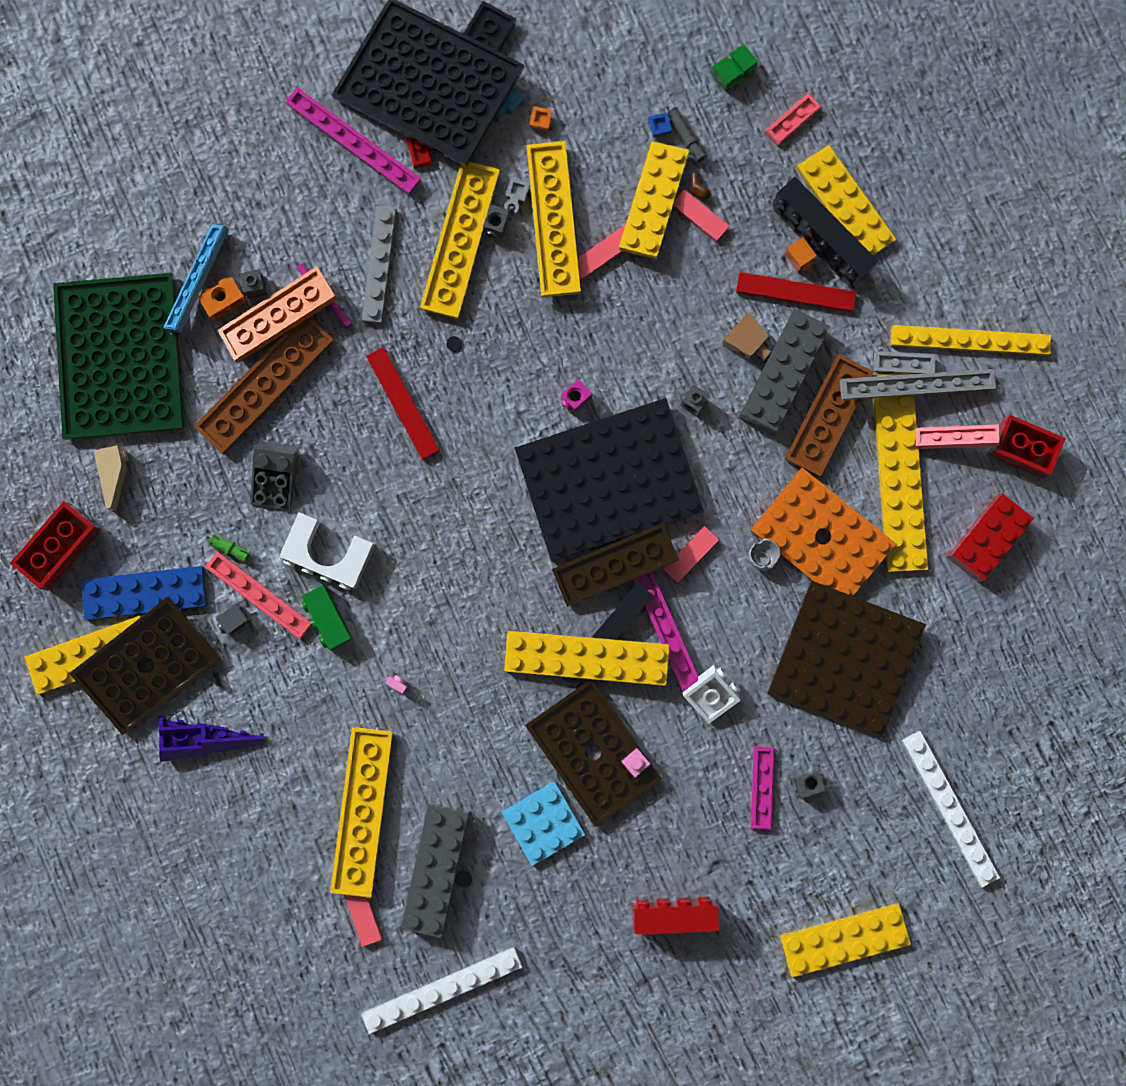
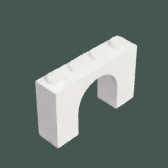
[279,512,375,591]

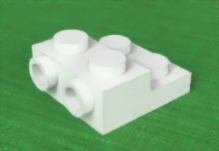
[683,665,741,724]

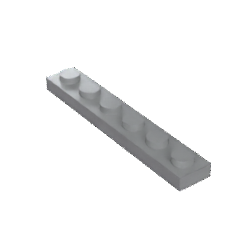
[362,206,396,324]

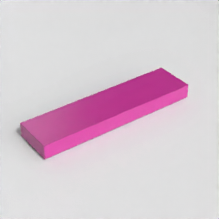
[750,746,775,830]

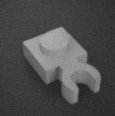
[504,177,530,215]

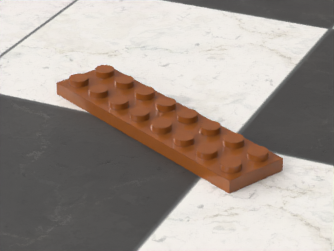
[193,317,334,455]

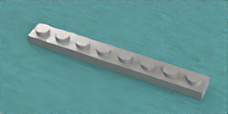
[840,369,996,400]

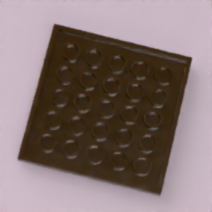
[767,580,926,738]

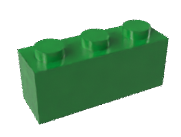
[301,585,353,650]

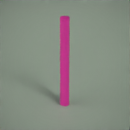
[297,264,352,329]

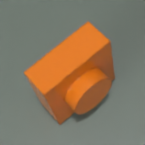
[529,106,552,131]

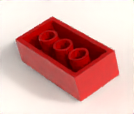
[947,493,1034,582]
[10,501,101,591]
[632,896,719,935]

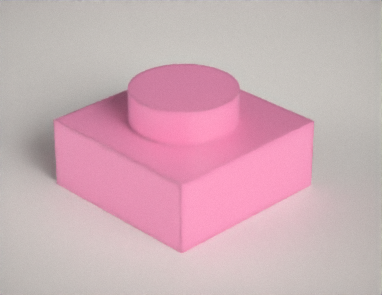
[385,675,408,694]
[621,748,650,777]

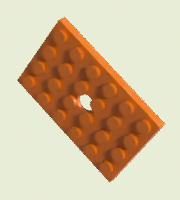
[750,467,896,596]

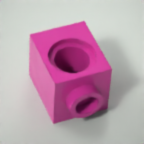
[561,379,592,413]

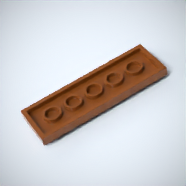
[784,354,874,477]

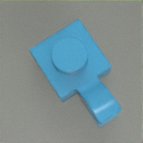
[496,88,525,120]

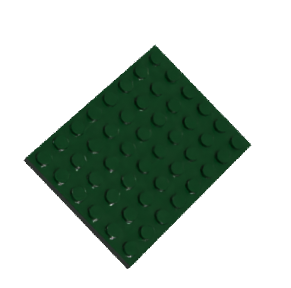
[53,272,184,440]

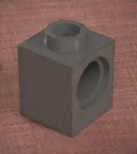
[483,204,510,238]
[240,270,267,299]
[680,384,709,416]
[216,604,251,635]
[792,770,826,798]

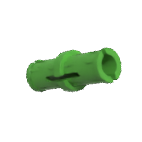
[209,534,251,563]

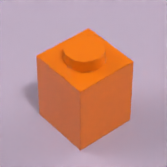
[784,237,817,272]

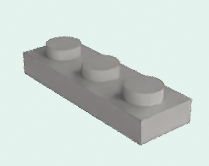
[874,351,935,374]

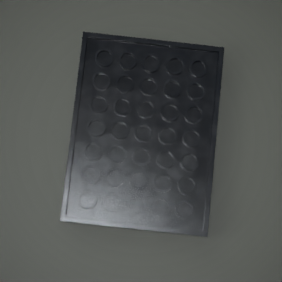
[331,0,525,167]
[514,398,704,561]

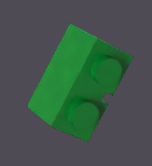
[711,43,758,92]

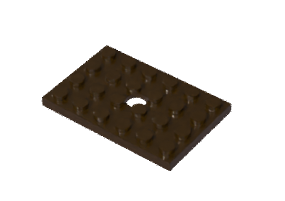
[69,595,221,735]
[525,679,662,827]

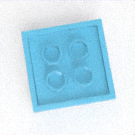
[501,781,585,866]

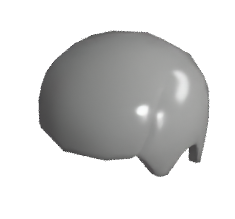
[748,539,781,571]

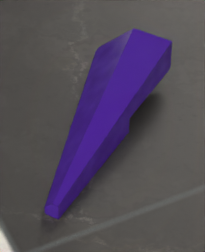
[159,716,264,762]

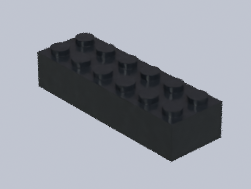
[772,176,879,288]

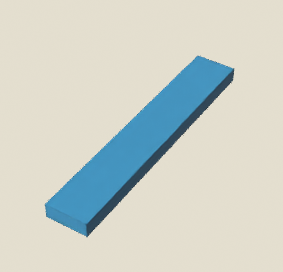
[164,225,229,333]

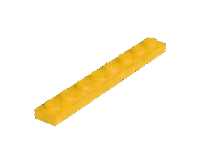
[890,325,1051,356]

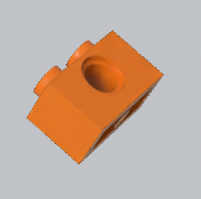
[197,277,248,322]

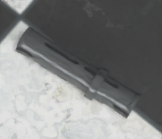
[667,107,707,163]

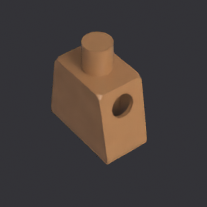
[722,312,772,360]

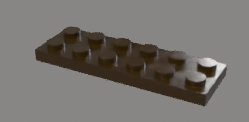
[552,523,679,606]

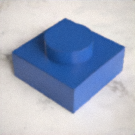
[648,112,672,138]

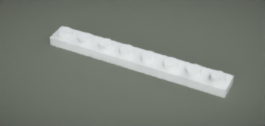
[901,731,1000,887]
[361,947,522,1034]

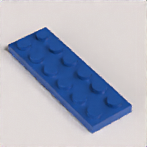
[81,566,207,620]

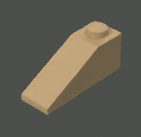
[94,445,128,512]

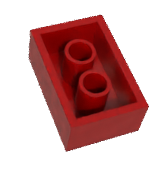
[988,414,1066,478]

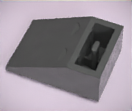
[250,441,299,510]

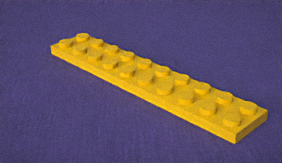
[871,373,928,572]

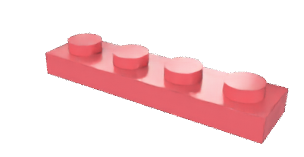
[916,424,999,449]

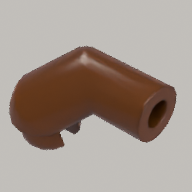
[690,173,711,199]

